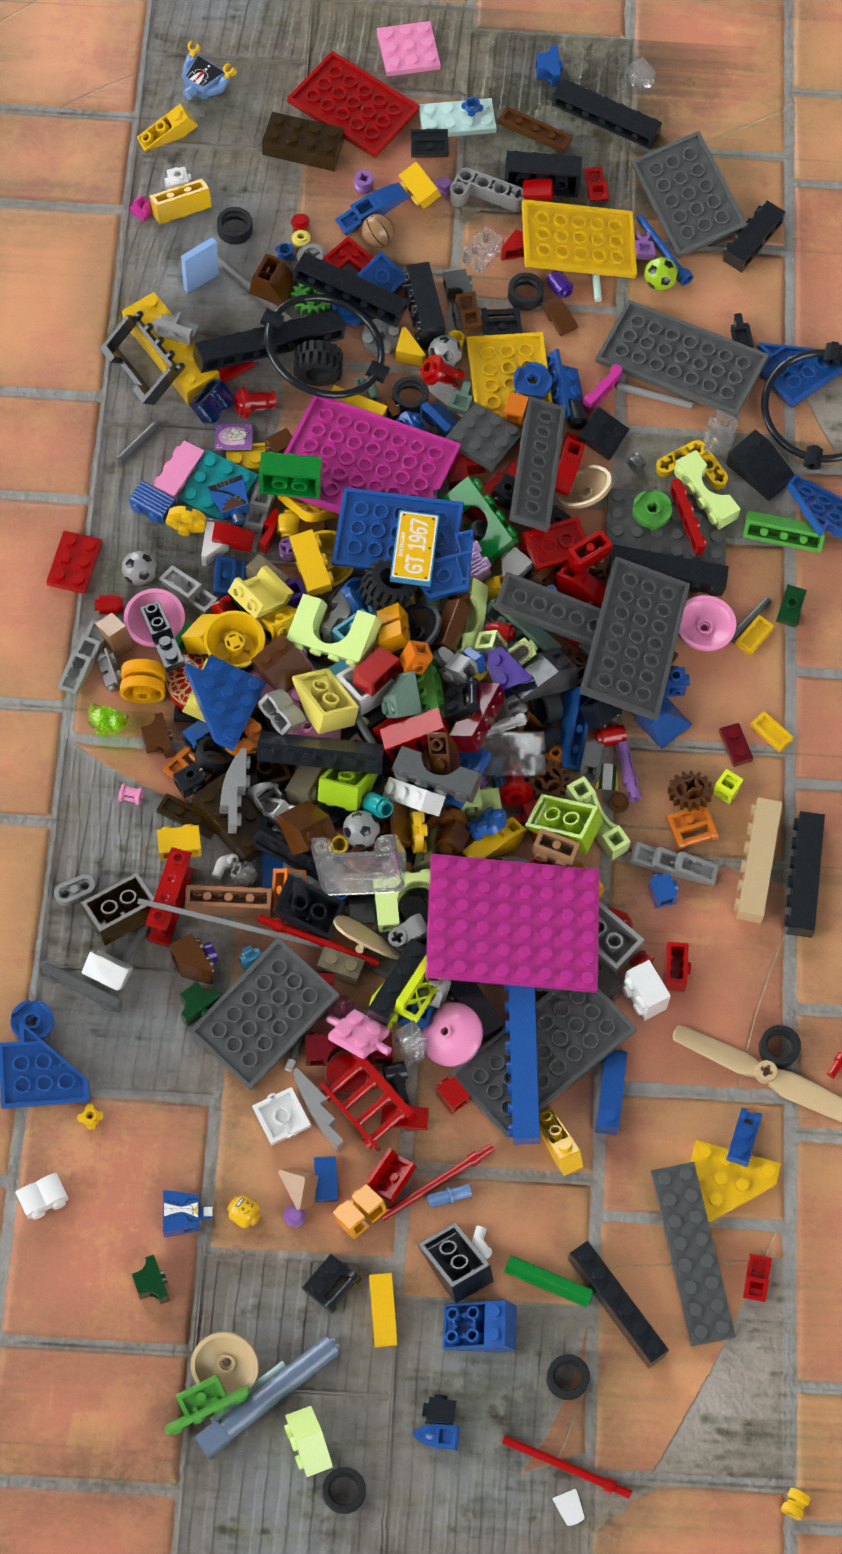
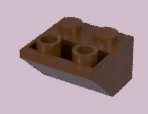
[249,253,298,306]
[169,933,215,985]

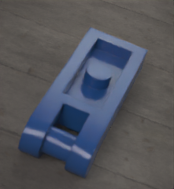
[726,1107,762,1167]

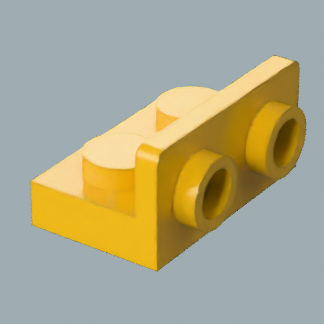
[257,605,297,641]

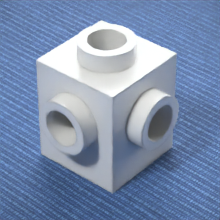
[164,167,192,190]

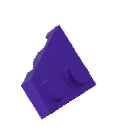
[483,647,534,691]

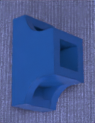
[535,45,563,87]

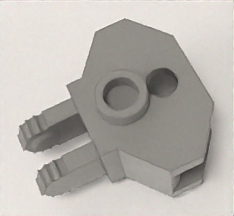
[432,646,479,688]

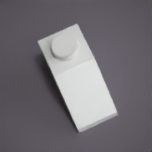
[201,521,229,566]
[501,547,533,577]

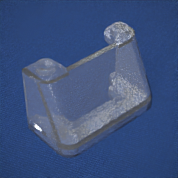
[311,834,406,895]

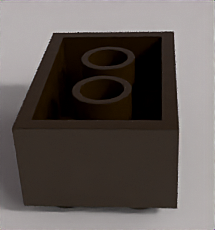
[81,873,154,946]

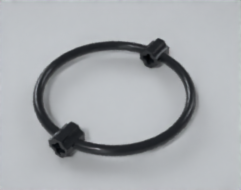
[260,294,390,399]
[761,341,842,470]

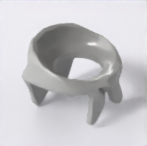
[246,782,282,814]
[418,979,451,1009]

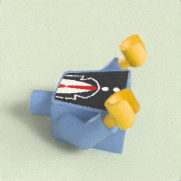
[182,41,237,100]

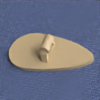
[333,916,401,960]

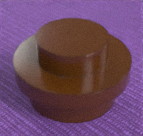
[608,793,629,813]

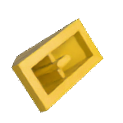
[395,327,426,367]

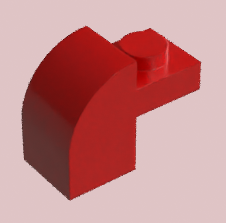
[447,453,485,492]

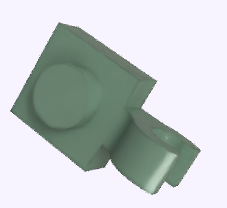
[448,381,473,415]

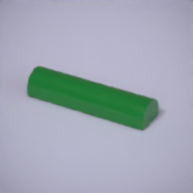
[504,1256,593,1308]

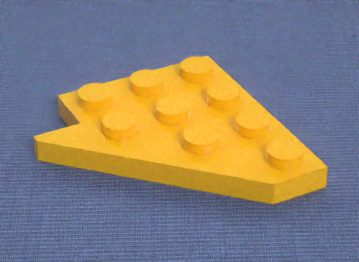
[690,1140,781,1223]

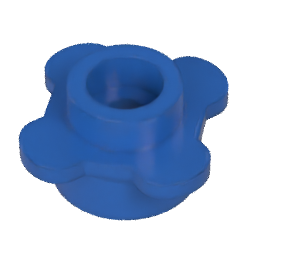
[461,97,484,117]
[275,243,295,261]

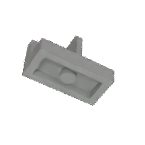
[153,312,199,346]

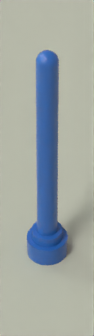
[637,215,694,286]

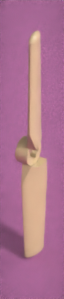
[672,1025,842,1122]

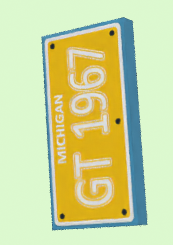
[390,510,440,587]

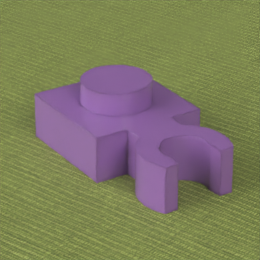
[635,231,656,260]

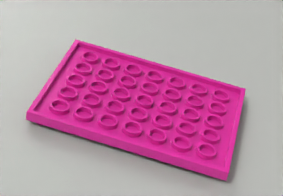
[284,396,461,514]
[425,854,599,993]

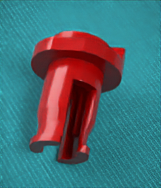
[419,354,465,388]
[234,387,277,419]
[500,761,533,807]

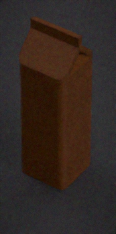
[430,593,472,654]

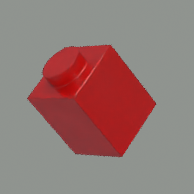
[436,1076,470,1114]

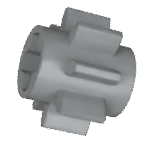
[231,861,257,887]

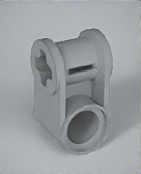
[388,914,427,951]

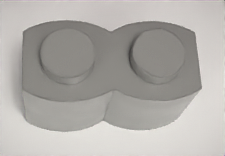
[258,689,306,735]

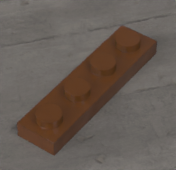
[498,106,572,154]

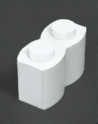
[16,1173,69,1220]

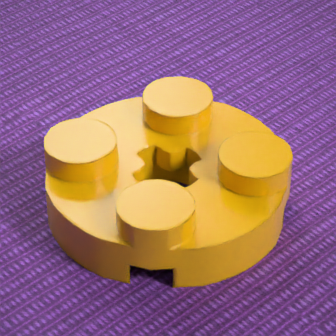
[166,506,207,536]
[410,811,428,853]

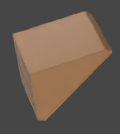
[95,613,134,657]
[278,1168,318,1210]

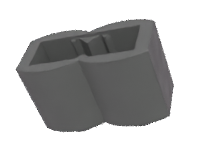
[579,741,605,783]

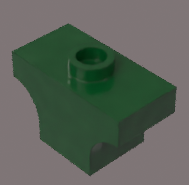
[776,584,807,627]
[180,982,221,1026]
[132,1254,169,1304]

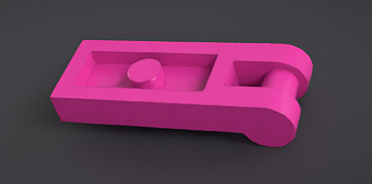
[583,364,622,414]

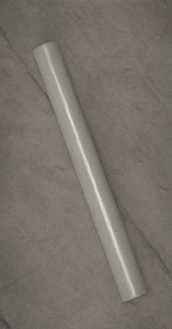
[617,382,694,409]

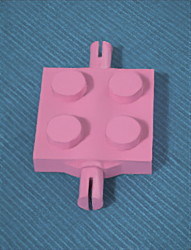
[326,1009,392,1059]

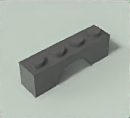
[392,746,482,803]

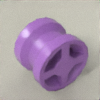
[354,170,373,194]
[279,537,296,562]

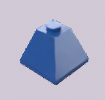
[634,695,692,749]

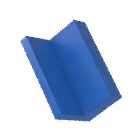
[420,401,458,438]

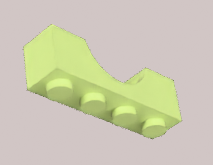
[674,450,741,530]
[455,577,489,655]
[565,776,631,861]

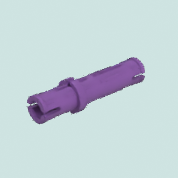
[616,742,642,803]

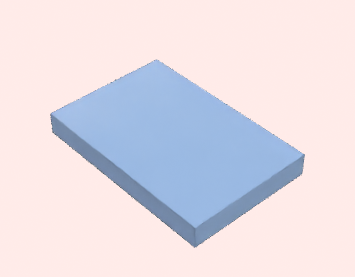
[181,237,219,294]

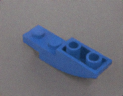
[335,182,410,236]

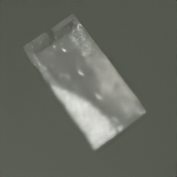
[480,731,546,775]

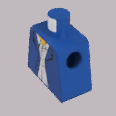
[163,1190,213,1237]

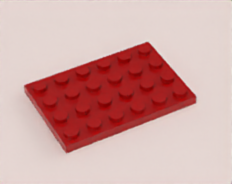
[287,51,420,159]

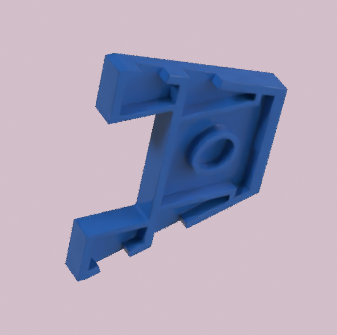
[418,529,474,601]

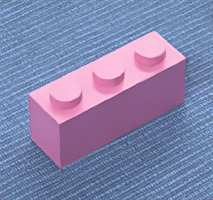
[153,441,204,504]

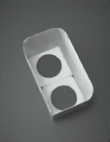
[81,949,133,991]

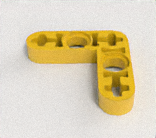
[655,440,728,490]
[277,495,340,522]

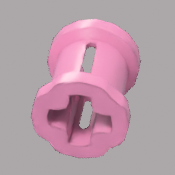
[118,783,144,806]

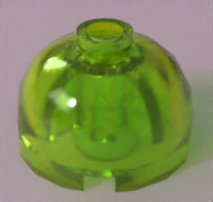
[87,702,129,738]

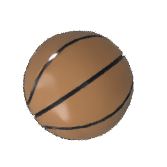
[361,214,394,248]

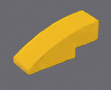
[369,1273,397,1348]

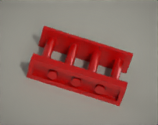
[145,847,194,947]
[319,1054,417,1152]

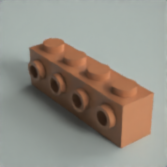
[185,885,272,917]

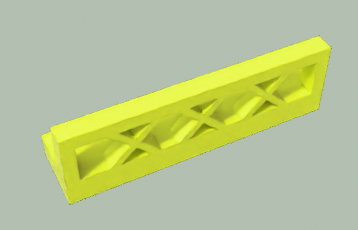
[394,955,441,1023]

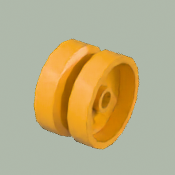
[120,659,166,704]

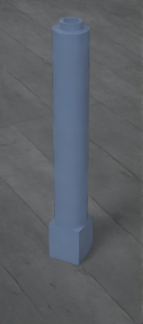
[194,1336,340,1459]

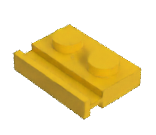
[226,443,265,472]

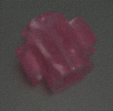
[328,995,354,1019]

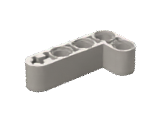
[450,168,525,212]

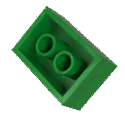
[259,451,323,499]

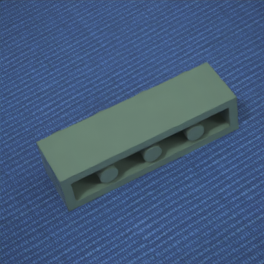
[485,598,562,654]

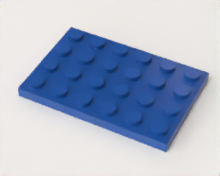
[332,487,464,570]

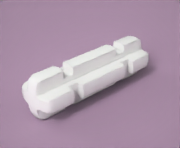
[488,713,527,735]

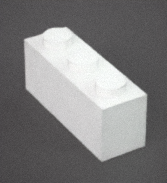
[383,777,446,817]

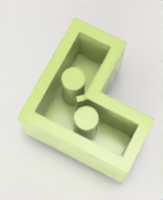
[457,786,502,821]
[284,1406,333,1477]

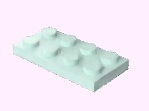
[418,98,497,137]

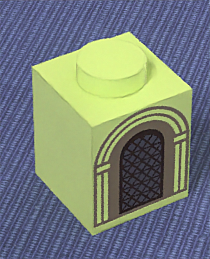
[474,630,508,662]
[508,637,538,665]

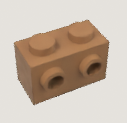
[531,828,580,867]

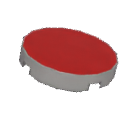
[325,1053,368,1096]

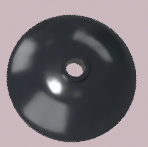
[393,603,442,656]

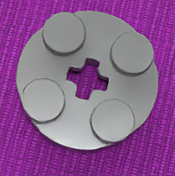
[362,318,400,356]

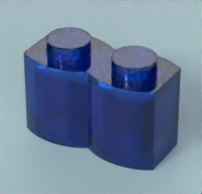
[190,379,234,424]

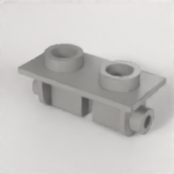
[97,648,122,692]

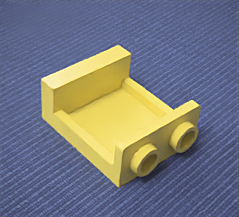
[228,565,294,619]

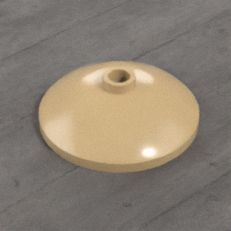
[554,465,612,509]
[191,1332,259,1394]

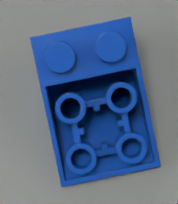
[443,1300,517,1352]

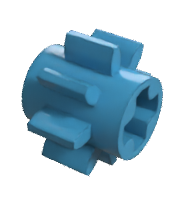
[238,946,261,971]

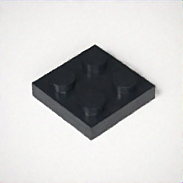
[578,406,630,461]

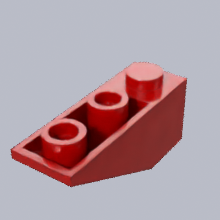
[557,562,606,608]

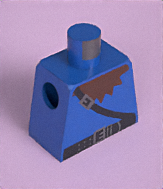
[207,474,250,526]

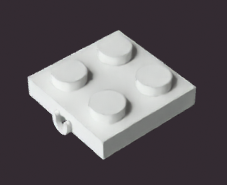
[252,1087,311,1146]

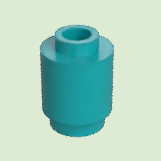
[362,792,393,818]

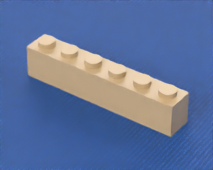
[733,797,782,924]

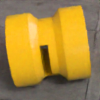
[781,1488,811,1520]

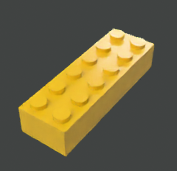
[122,292,220,404]

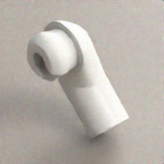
[211,854,239,880]
[472,1226,492,1259]

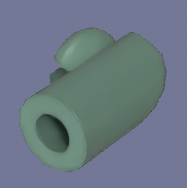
[355,377,380,401]

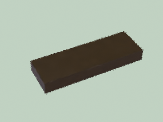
[156,793,215,840]

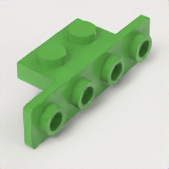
[165,1374,250,1435]

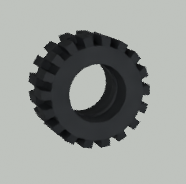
[293,340,343,386]
[359,559,415,611]

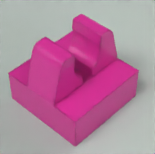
[130,195,153,222]

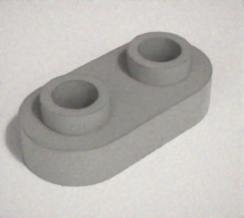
[54,875,96,906]

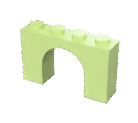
[286,594,382,668]
[373,869,430,932]

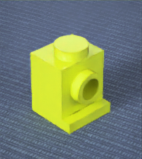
[713,769,744,805]

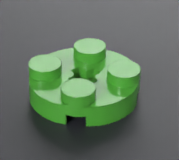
[632,490,672,530]

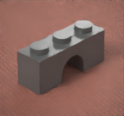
[443,268,482,330]

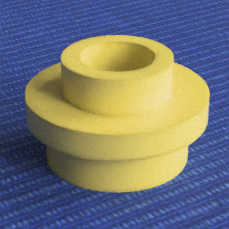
[292,230,310,248]

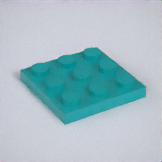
[177,449,259,521]

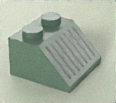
[381,672,422,718]

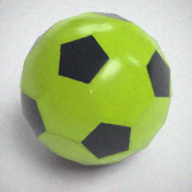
[644,257,678,291]

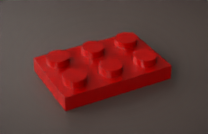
[522,516,587,571]
[46,530,103,594]

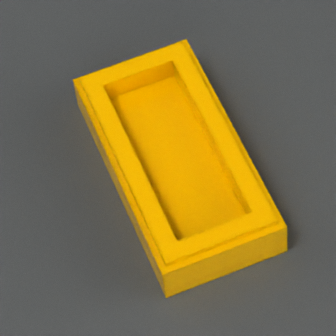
[734,615,775,656]
[749,711,794,753]

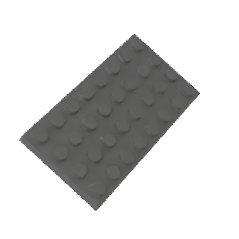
[596,299,769,418]
[579,556,690,721]
[450,987,637,1139]

